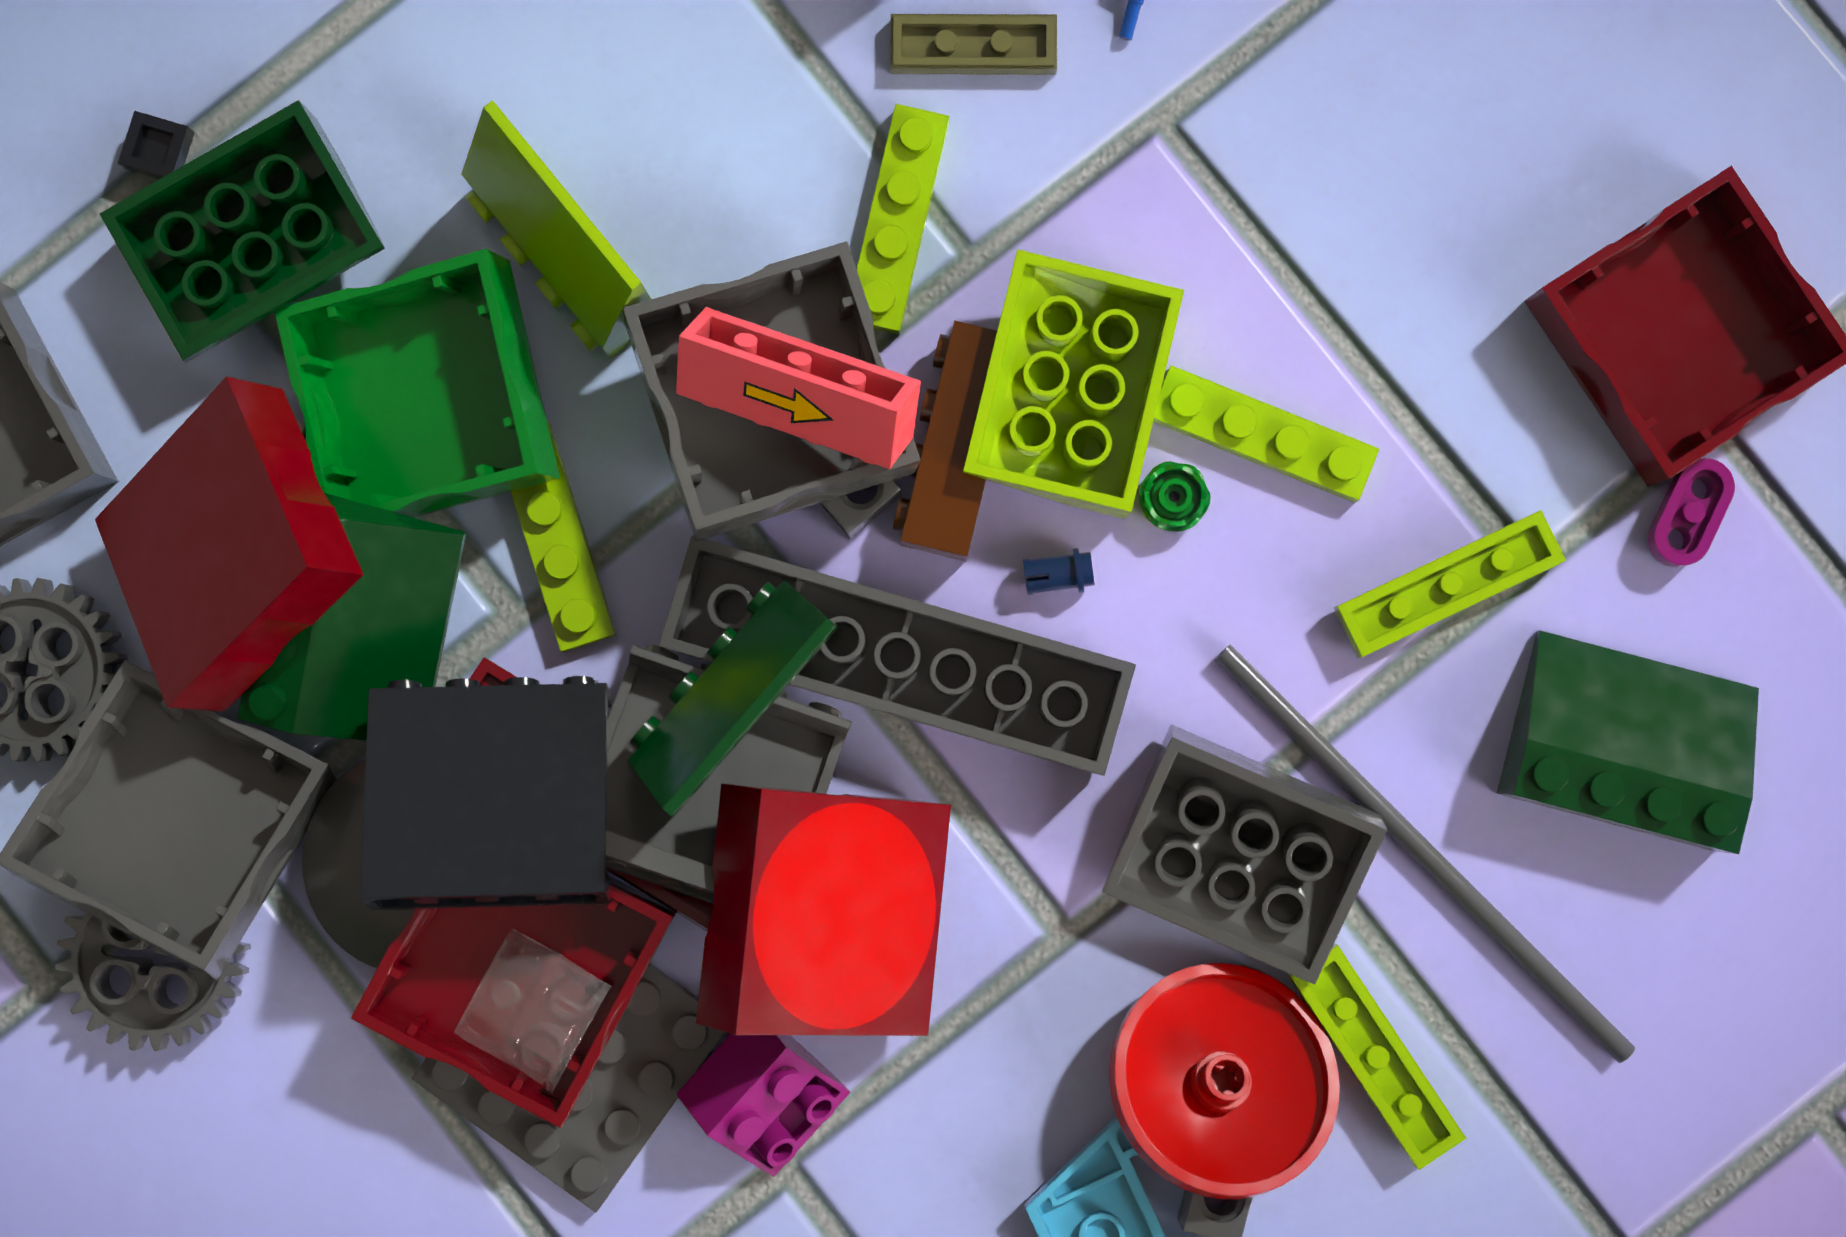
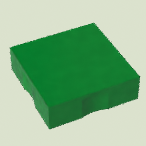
[275,248,560,517]

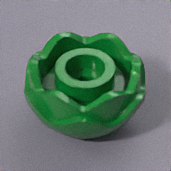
[1139,461,1211,532]

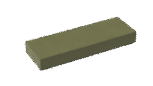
[890,14,1057,75]

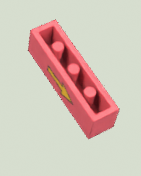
[676,307,921,469]

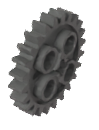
[0,578,128,762]
[55,913,251,1051]

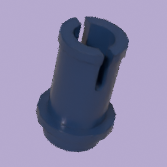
[1023,548,1095,595]

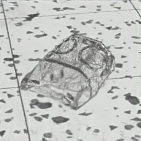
[454,928,611,1093]

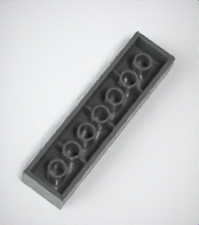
[659,536,1136,776]

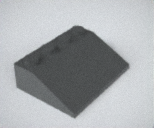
[1102,724,1387,985]

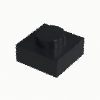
[118,110,195,179]

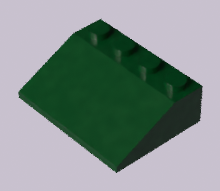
[99,100,385,362]
[237,493,467,740]
[628,580,838,817]
[1496,630,1759,854]

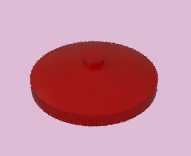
[1109,963,1340,1199]

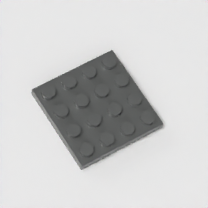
[411,963,725,1213]

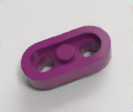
[1648,458,1735,567]

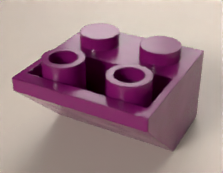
[676,1034,851,1177]

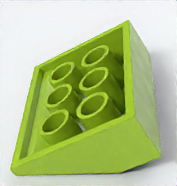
[461,100,651,358]
[963,249,1185,519]

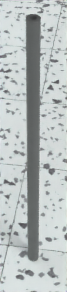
[1214,644,1635,1063]

